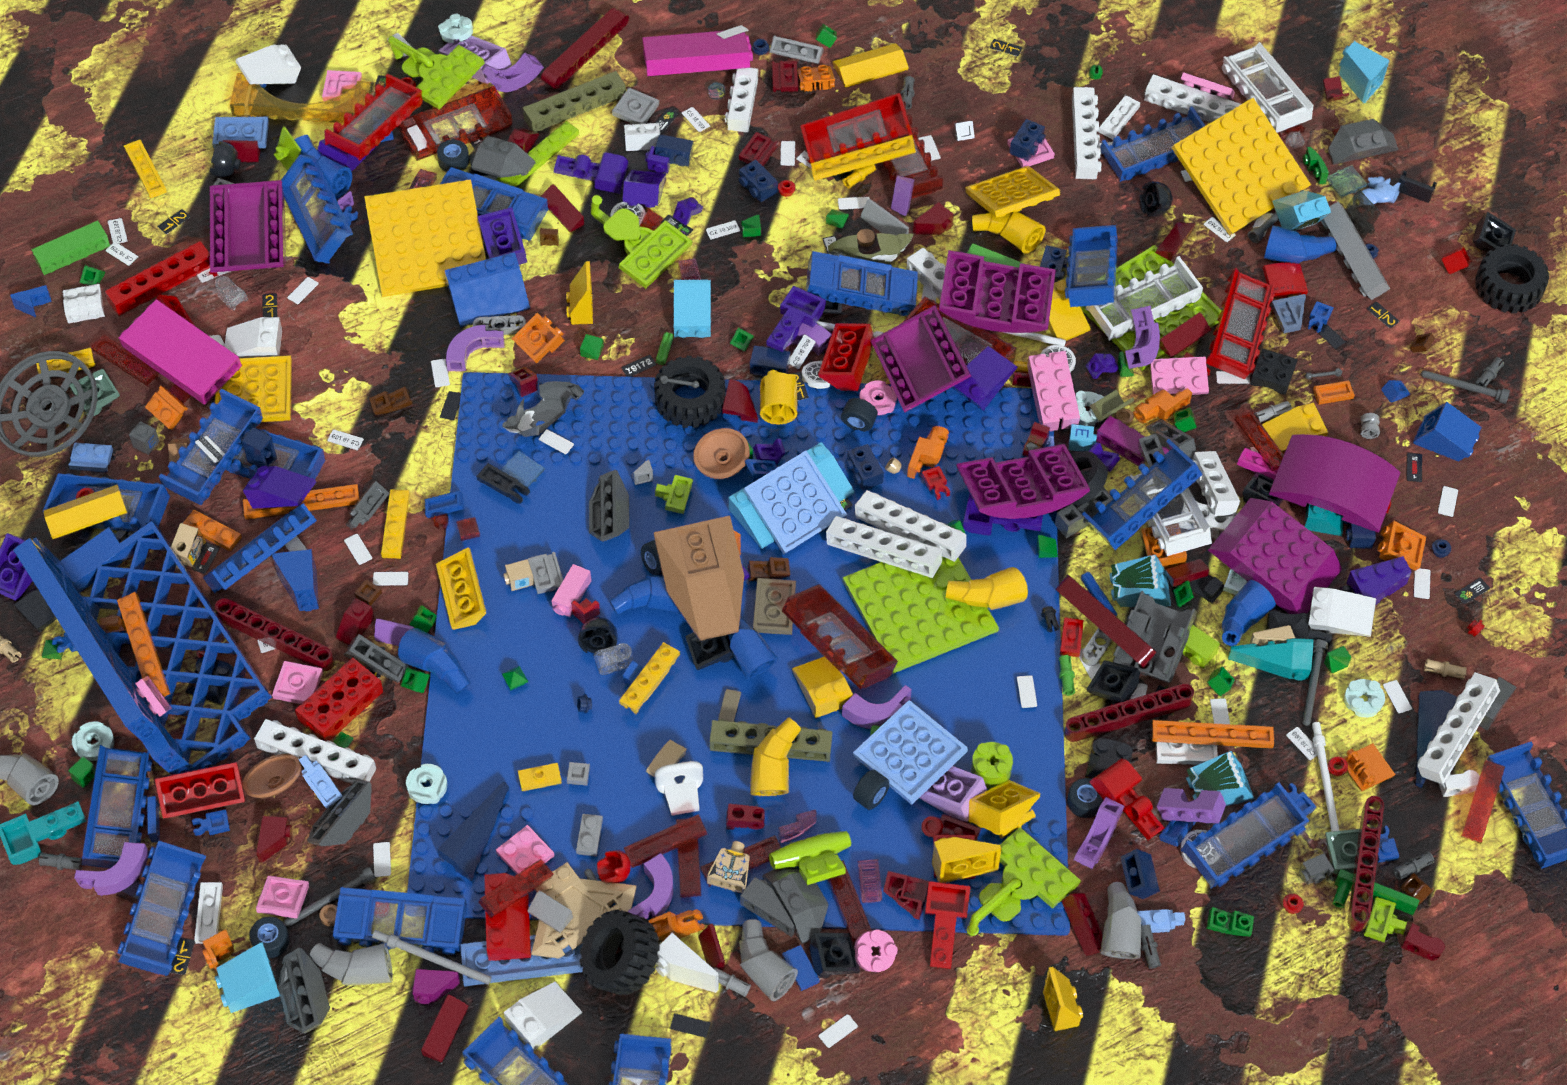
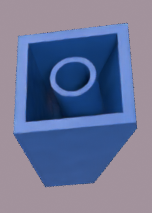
[1413,402,1481,461]
[272,549,319,612]

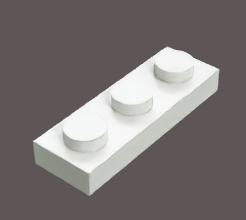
[1098,95,1140,139]
[195,882,223,944]

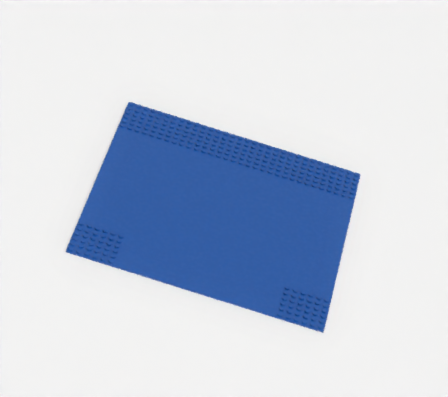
[405,372,1070,936]

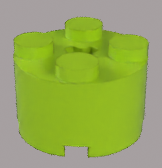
[971,742,1013,789]

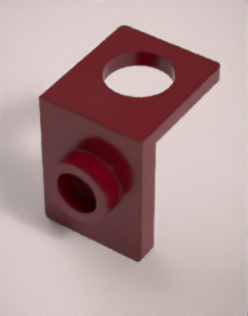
[1323,76,1349,102]

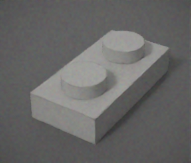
[576,814,603,856]

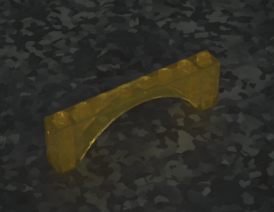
[230,73,375,125]

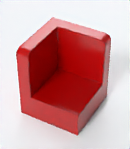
[1442,246,1472,274]
[571,598,600,624]

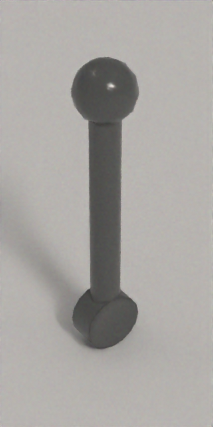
[1305,368,1342,380]
[661,376,699,388]

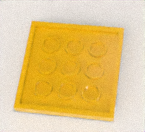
[965,166,1060,217]
[215,356,292,422]

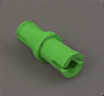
[1059,655,1075,696]

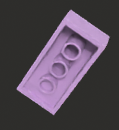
[438,35,512,84]
[919,766,987,822]

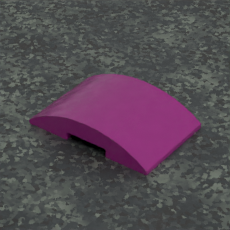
[939,250,1056,333]
[1269,434,1401,533]
[956,444,1090,519]

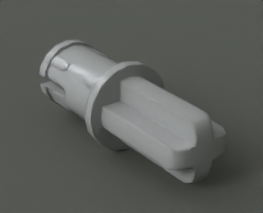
[1254,401,1292,423]
[713,968,751,997]

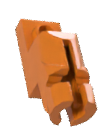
[1133,388,1192,424]
[907,426,949,479]
[648,909,705,941]

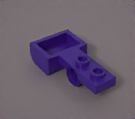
[554,152,628,194]
[766,286,826,352]
[963,493,1043,536]

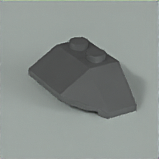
[1328,119,1398,165]
[469,136,535,178]
[589,470,629,542]
[307,779,372,846]
[762,868,829,944]
[278,948,330,1034]

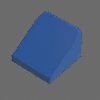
[1381,380,1410,402]
[623,661,643,685]

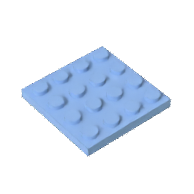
[743,451,847,554]
[853,700,968,805]

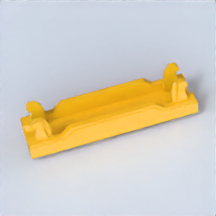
[619,642,680,714]

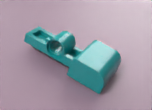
[0,802,87,865]

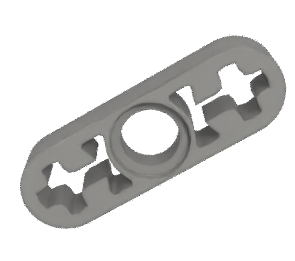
[473,315,526,335]
[1082,628,1112,666]

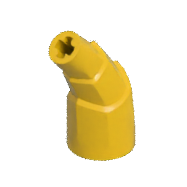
[972,212,1046,254]
[946,567,1028,610]
[750,717,801,796]

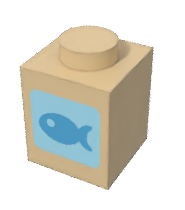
[503,559,534,591]

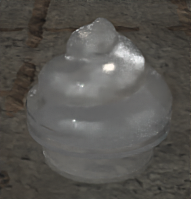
[1286,131,1305,149]

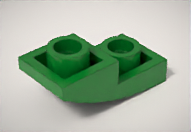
[1303,147,1329,185]
[1206,907,1254,937]

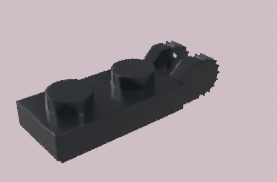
[476,463,530,504]

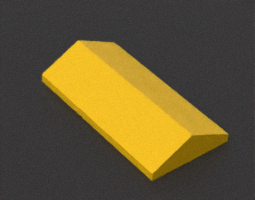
[832,43,908,88]
[44,484,127,539]
[436,547,486,630]

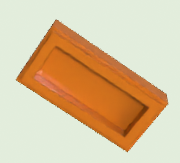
[1313,381,1355,405]

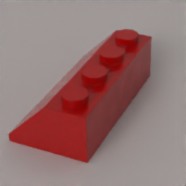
[818,323,874,391]
[155,762,246,819]
[485,873,531,961]

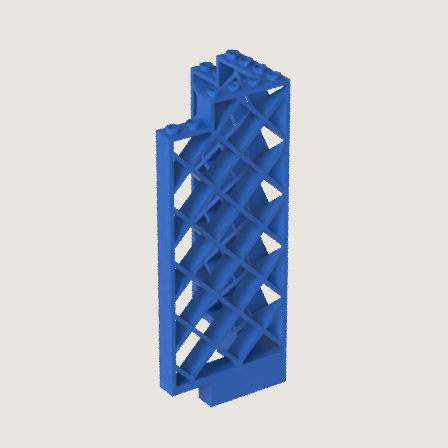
[13,521,272,775]

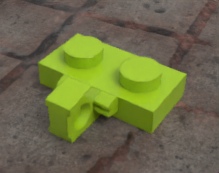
[655,475,693,514]
[1364,897,1407,942]

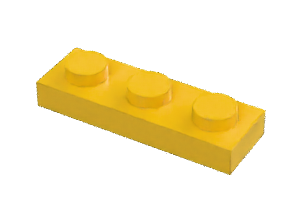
[36,348,95,374]

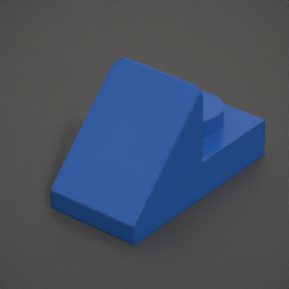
[10,285,52,317]
[745,459,778,483]

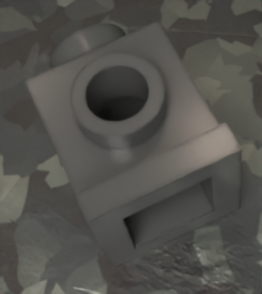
[1299,853,1334,885]

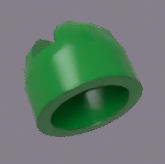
[1089,65,1103,80]

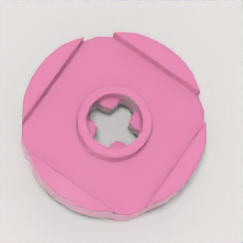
[860,380,897,415]
[854,930,897,972]

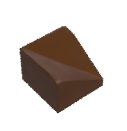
[1400,873,1433,905]

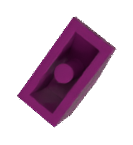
[413,969,460,1004]

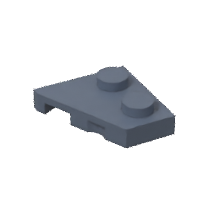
[1271,294,1306,333]

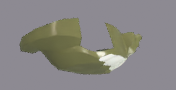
[828,233,914,264]

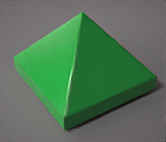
[1173,581,1194,607]
[502,666,528,691]

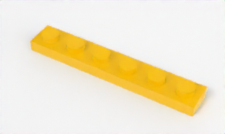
[811,135,916,181]

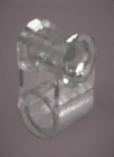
[215,276,248,311]
[594,643,633,675]

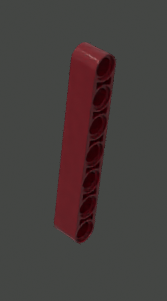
[541,7,629,89]
[1055,575,1157,667]
[215,598,334,671]
[1064,684,1194,742]
[1347,796,1384,931]

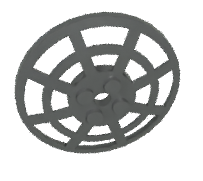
[0,351,98,457]

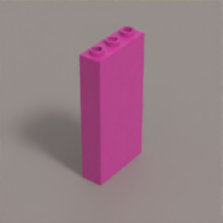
[642,31,753,76]
[119,299,242,405]

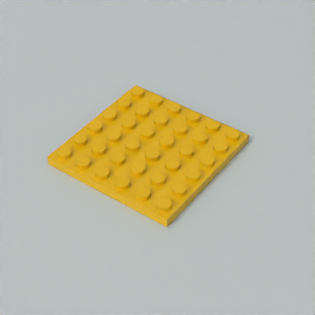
[1171,98,1311,236]
[365,180,486,297]

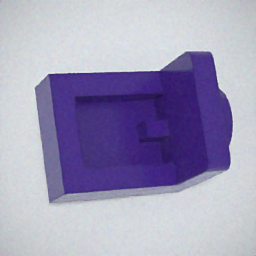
[645,146,670,174]
[673,198,703,225]
[1086,354,1119,379]
[753,439,785,464]
[1089,442,1120,472]

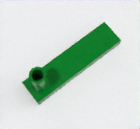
[1332,869,1420,915]

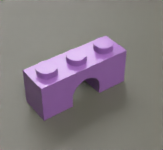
[1157,788,1226,823]

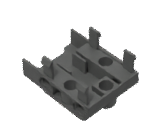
[1113,591,1197,683]

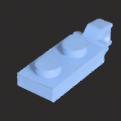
[299,755,343,809]
[1137,909,1185,933]

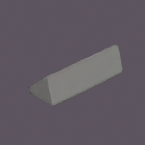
[528,890,573,933]

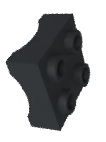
[1250,348,1298,395]
[1267,611,1309,639]

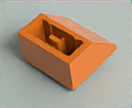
[1141,524,1187,570]

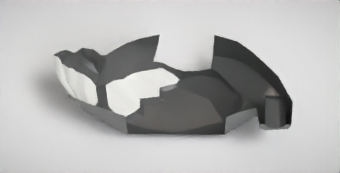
[502,381,584,437]

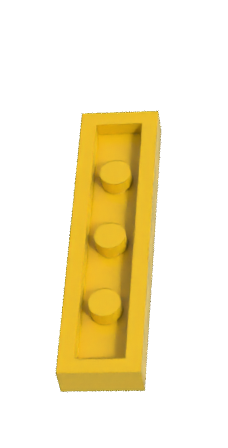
[124,140,167,199]
[381,489,410,559]

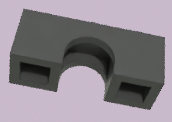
[1055,487,1113,538]

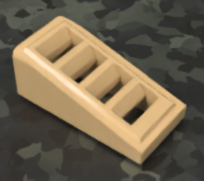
[1250,625,1295,646]

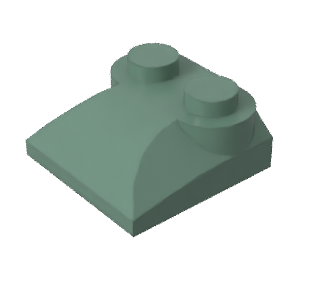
[70,368,120,416]
[1325,829,1370,875]

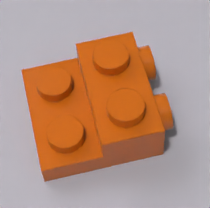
[511,313,565,363]
[1377,521,1426,571]

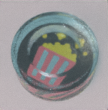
[708,83,725,100]

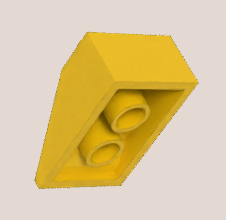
[566,261,593,325]
[1048,279,1090,341]
[1258,403,1328,458]
[792,655,853,718]
[968,780,1040,835]
[932,837,1001,883]
[1043,967,1083,1031]

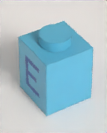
[1068,424,1097,451]

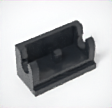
[1399,171,1437,203]

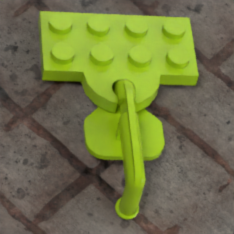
[388,36,485,109]
[591,195,693,289]
[967,827,1081,936]

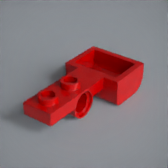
[1089,759,1164,841]
[925,881,970,969]

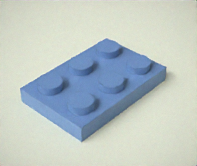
[212,117,269,149]

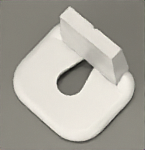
[655,761,703,816]

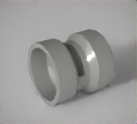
[1361,413,1380,439]

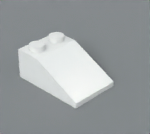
[235,45,301,84]
[225,317,282,358]
[1309,587,1376,637]
[655,933,719,993]
[504,982,582,1051]

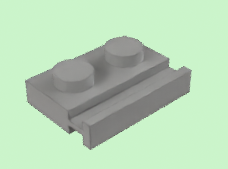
[528,552,563,594]

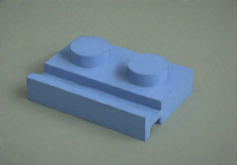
[69,443,113,472]

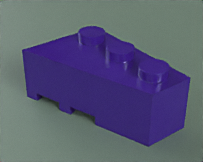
[1346,556,1411,605]

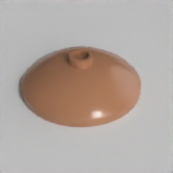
[694,428,750,479]
[243,754,301,798]

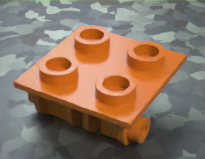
[797,65,835,92]
[1343,743,1396,792]

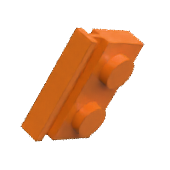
[145,386,188,430]

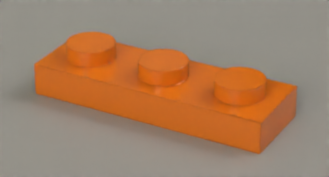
[183,510,242,552]

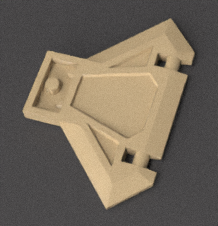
[531,863,636,959]

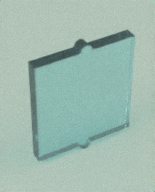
[1327,165,1367,198]
[501,451,545,488]

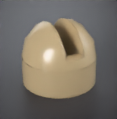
[885,457,901,474]

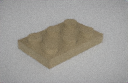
[753,578,796,635]

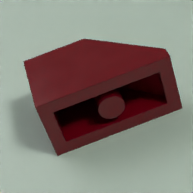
[508,128,539,153]
[913,202,954,235]
[336,598,375,646]
[256,816,292,862]

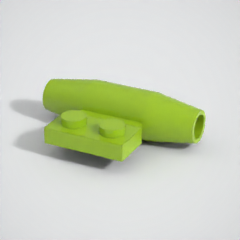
[769,831,851,885]

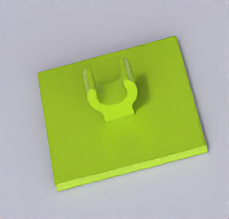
[274,127,301,171]

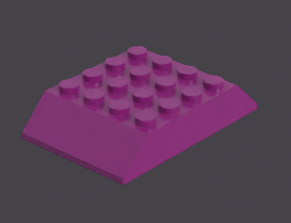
[210,180,286,273]
[871,305,972,412]
[1208,498,1342,614]

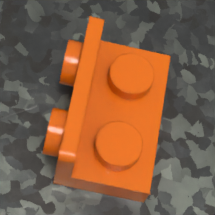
[202,930,235,973]

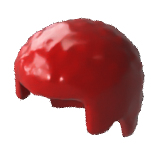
[597,850,631,883]

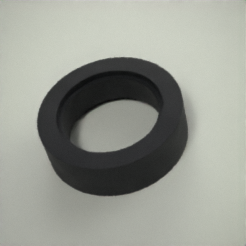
[1067,451,1108,507]

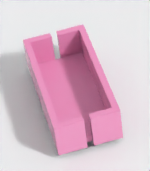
[1027,351,1080,431]

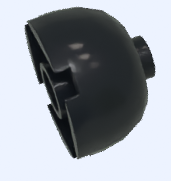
[210,141,241,178]
[1139,181,1173,217]
[578,617,618,657]

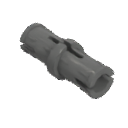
[901,76,915,110]
[1475,357,1504,387]
[1393,851,1434,880]
[39,852,83,870]
[1141,924,1161,969]

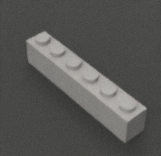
[1321,201,1390,300]

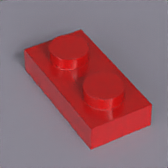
[1060,617,1084,657]

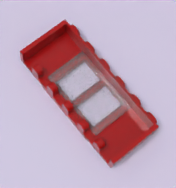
[800,93,913,163]

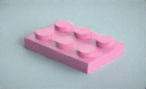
[1181,72,1235,99]
[1150,357,1209,396]

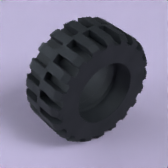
[1475,244,1549,314]
[654,356,725,428]
[579,909,660,995]

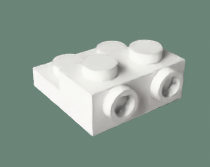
[63,284,105,323]

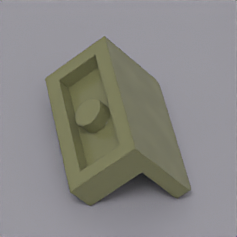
[1090,390,1135,422]

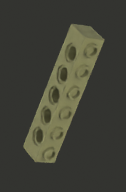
[523,71,626,132]
[710,719,833,762]

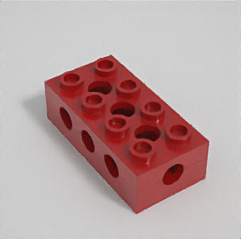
[295,658,383,742]

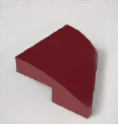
[722,379,758,423]
[883,871,929,920]

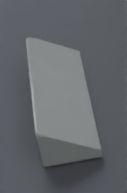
[769,36,824,64]
[861,199,909,235]

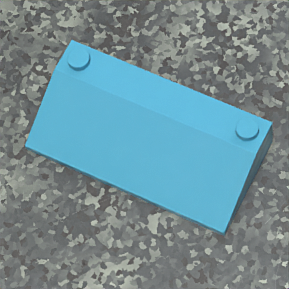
[729,442,854,549]

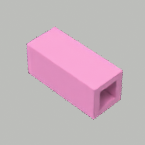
[552,564,591,617]

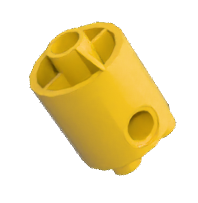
[760,370,797,425]

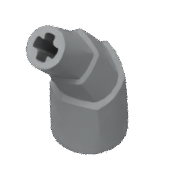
[0,753,59,805]
[1101,882,1141,959]
[739,919,798,1001]
[310,943,393,986]

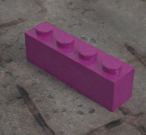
[1096,416,1169,467]

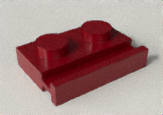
[772,61,798,92]
[739,132,778,166]

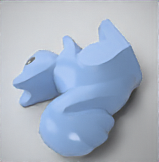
[1359,176,1400,205]

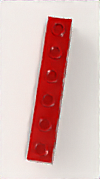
[105,241,210,316]

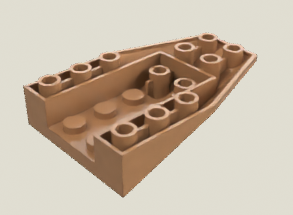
[653,516,744,641]

